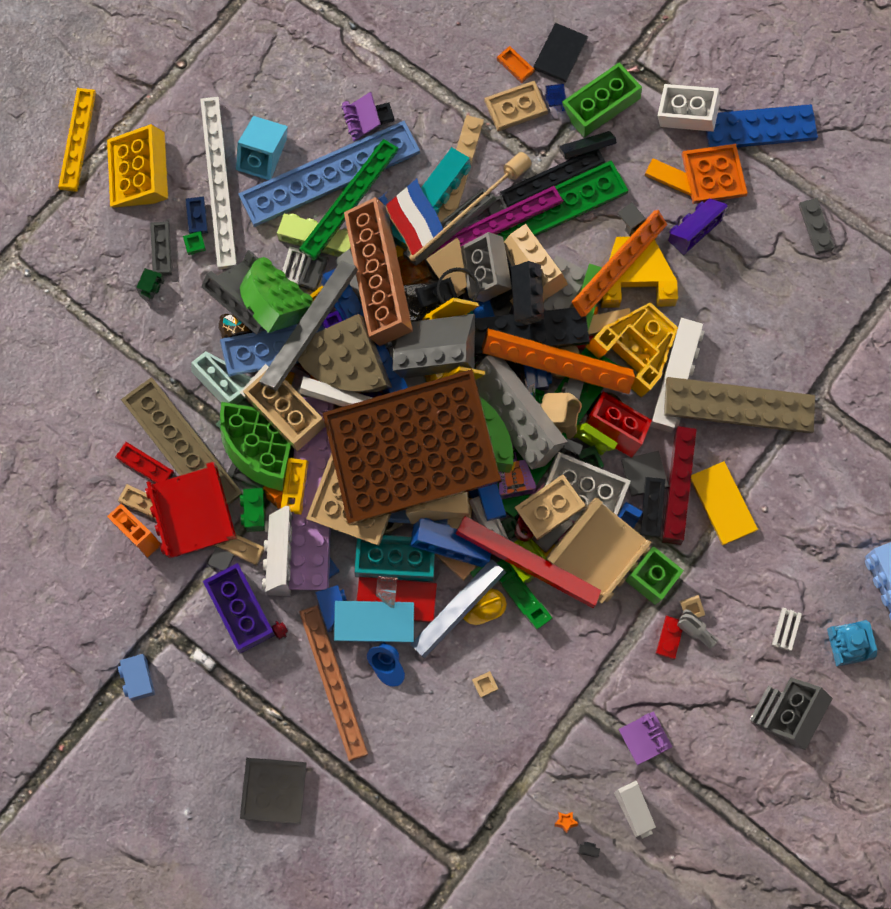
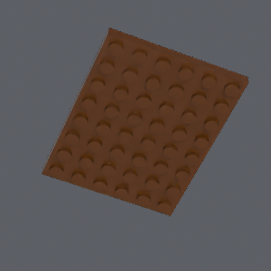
[323,369,502,525]

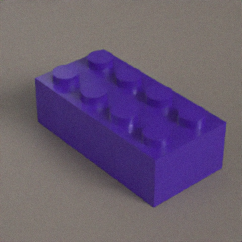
[203,563,275,654]

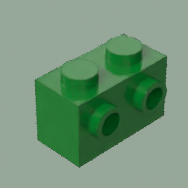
[240,488,266,532]

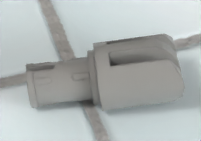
[677,609,718,649]

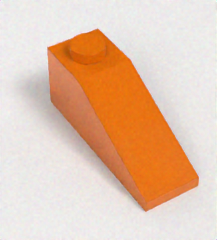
[107,504,160,558]

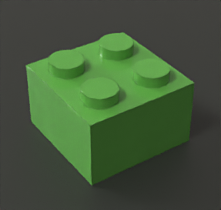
[625,546,684,605]

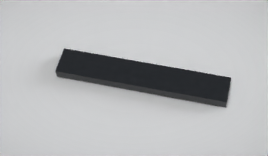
[500,149,606,208]

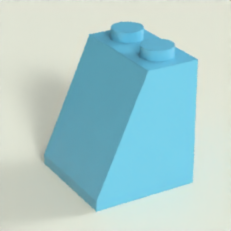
[236,116,288,180]

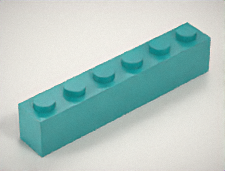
[391,147,471,250]

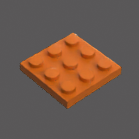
[681,144,748,204]

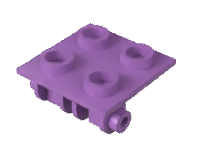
[341,92,381,141]
[618,711,672,765]

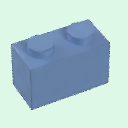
[118,654,155,701]

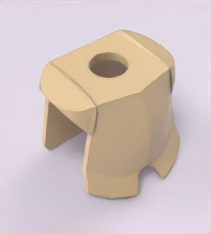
[541,393,582,439]

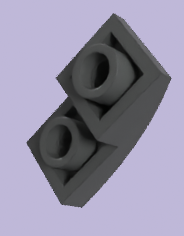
[532,519,573,553]

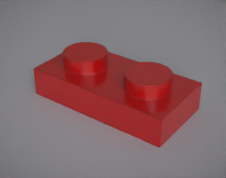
[655,616,683,660]

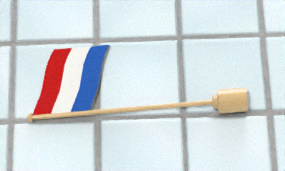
[386,152,532,261]

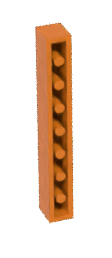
[482,328,635,394]

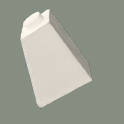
[614,781,656,839]

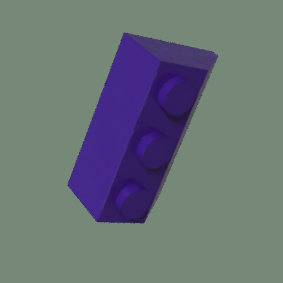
[668,198,728,256]

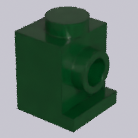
[136,268,165,300]

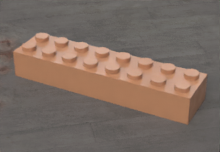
[344,197,413,346]

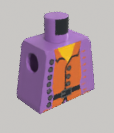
[499,452,536,499]

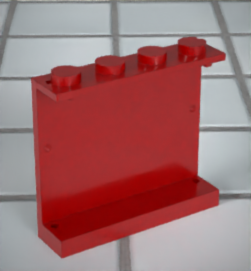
[145,462,237,559]

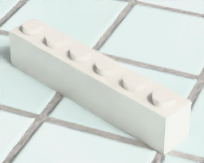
[650,318,705,433]

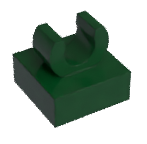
[501,516,523,540]

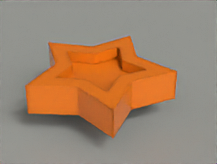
[554,812,578,833]

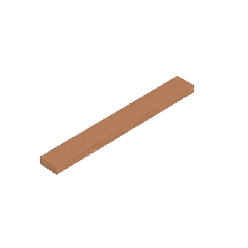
[299,605,368,762]

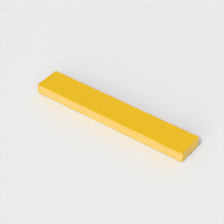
[58,88,96,192]

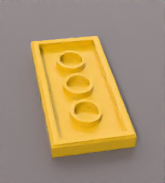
[691,461,758,546]

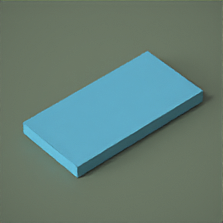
[334,601,414,642]

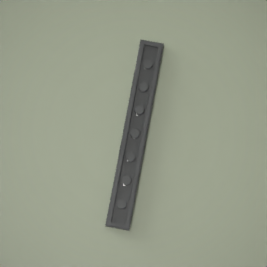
[259,261,358,391]

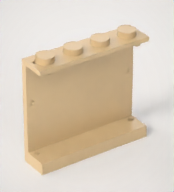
[546,498,652,603]

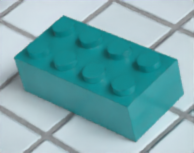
[355,535,435,581]

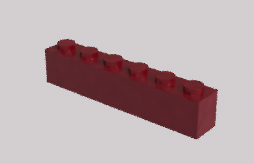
[662,426,697,545]

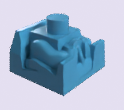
[827,620,877,667]

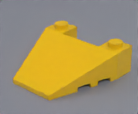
[601,237,678,308]
[585,302,678,397]

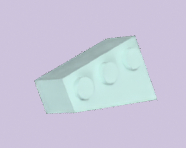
[191,351,253,404]

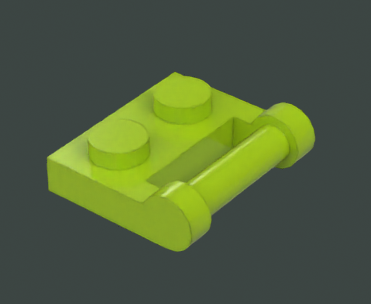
[573,423,618,455]

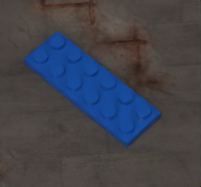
[706,104,818,147]

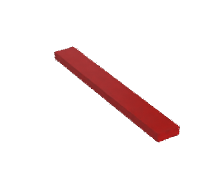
[456,516,601,608]

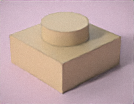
[680,595,705,617]
[472,671,498,698]

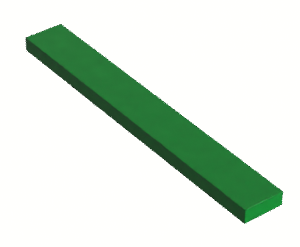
[299,139,399,261]

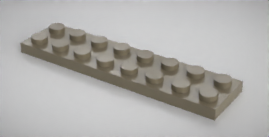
[121,377,243,505]
[664,377,815,433]

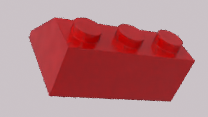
[585,391,652,458]

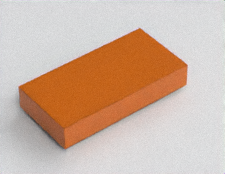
[497,46,535,83]

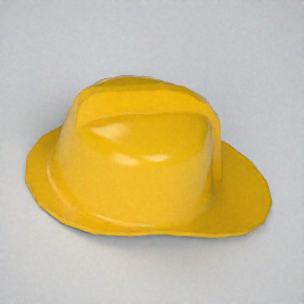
[463,588,507,625]

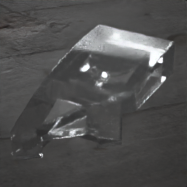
[376,576,397,608]

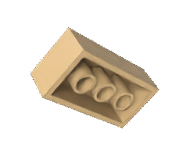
[243,371,326,451]

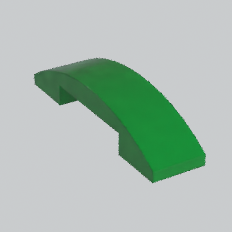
[497,559,553,630]

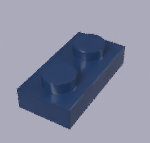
[186,196,208,234]

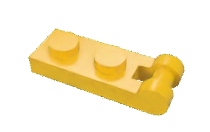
[281,458,309,515]

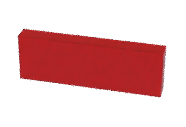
[115,442,174,483]

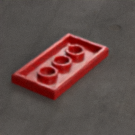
[357,577,437,623]

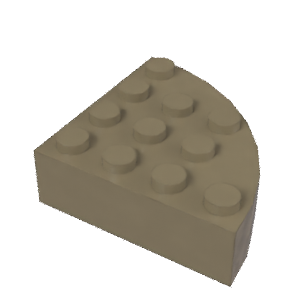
[298,314,392,393]

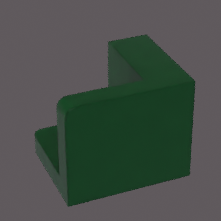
[576,445,604,469]

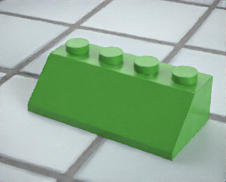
[562,62,642,138]

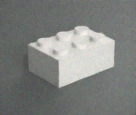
[657,84,720,132]

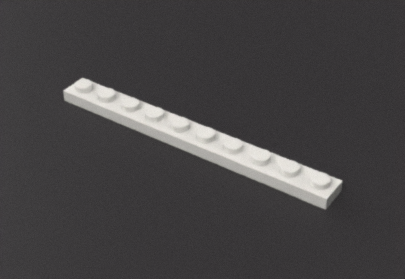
[200,97,237,270]

